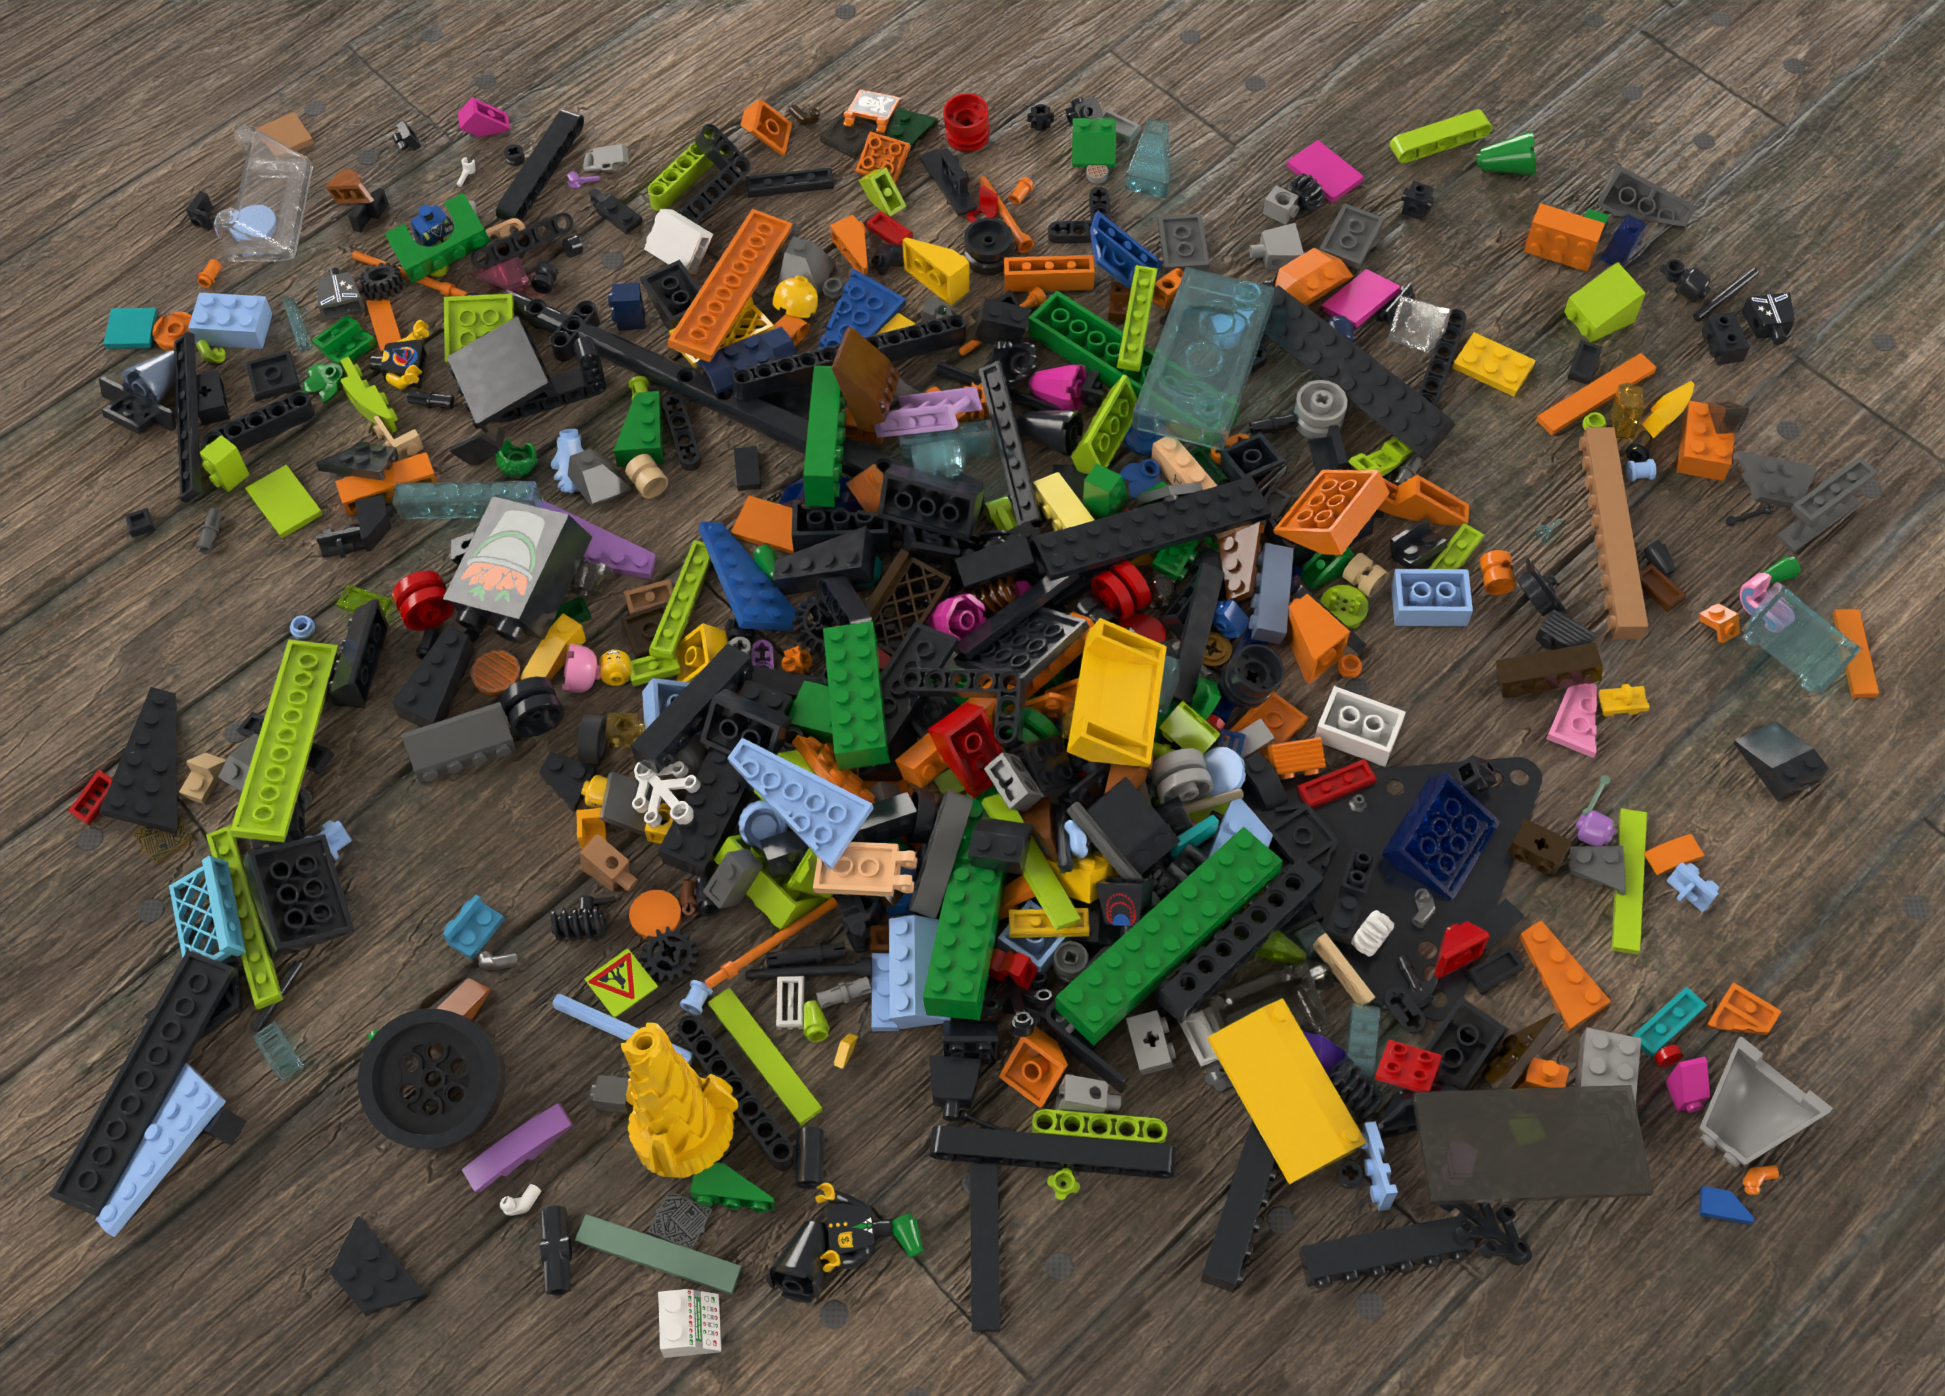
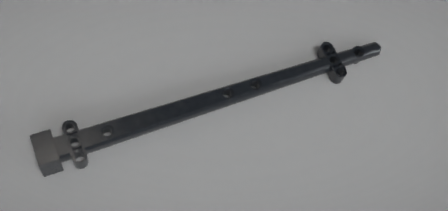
[502,289,984,519]

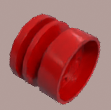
[943,93,990,152]

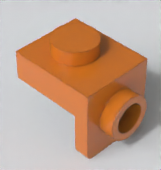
[1699,603,1740,644]

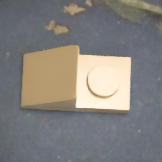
[179,753,226,804]

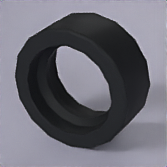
[577,715,608,764]

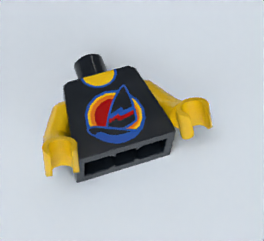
[370,320,429,390]

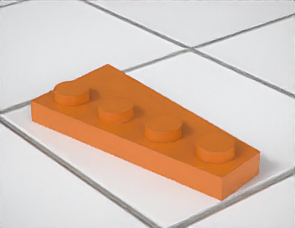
[1519,920,1610,1032]

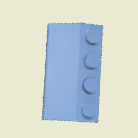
[889,915,951,1029]

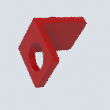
[966,185,998,223]

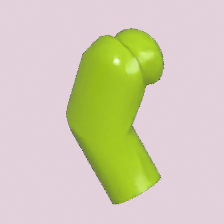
[196,340,226,364]

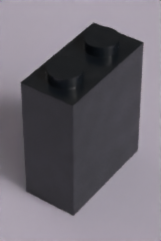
[972,298,1030,345]

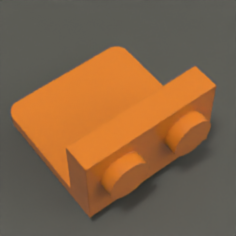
[1025,678,1079,722]

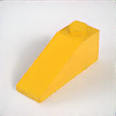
[520,614,586,680]

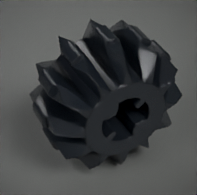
[1288,173,1325,212]

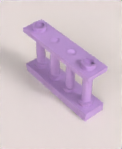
[874,387,982,438]

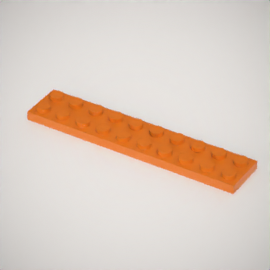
[667,209,793,362]

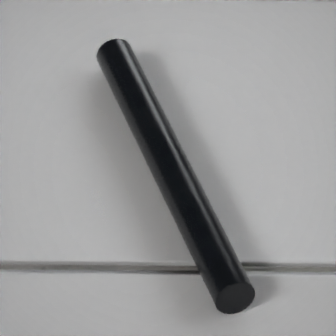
[1693,268,1759,322]

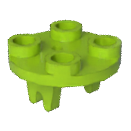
[1320,585,1368,629]

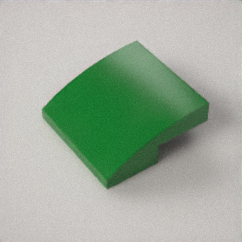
[311,315,378,368]

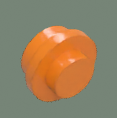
[1337,654,1362,678]

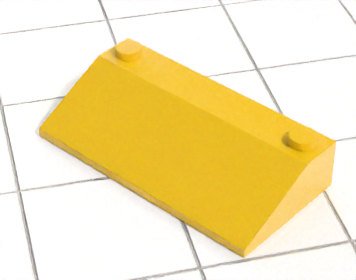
[1067,618,1167,767]
[1207,999,1367,1185]

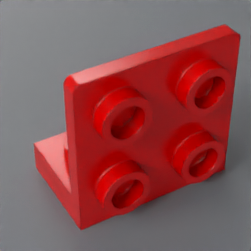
[1375,1040,1442,1095]

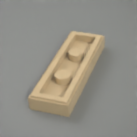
[1312,933,1375,1009]

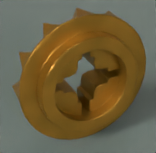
[1202,632,1232,668]

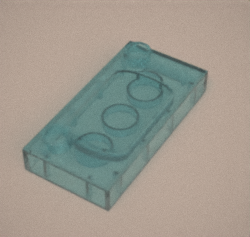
[1133,267,1275,450]

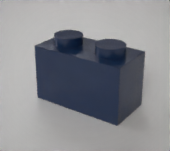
[608,283,645,330]

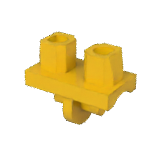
[1598,684,1650,717]

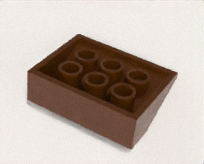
[831,327,900,429]

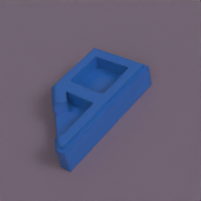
[1699,1186,1754,1225]

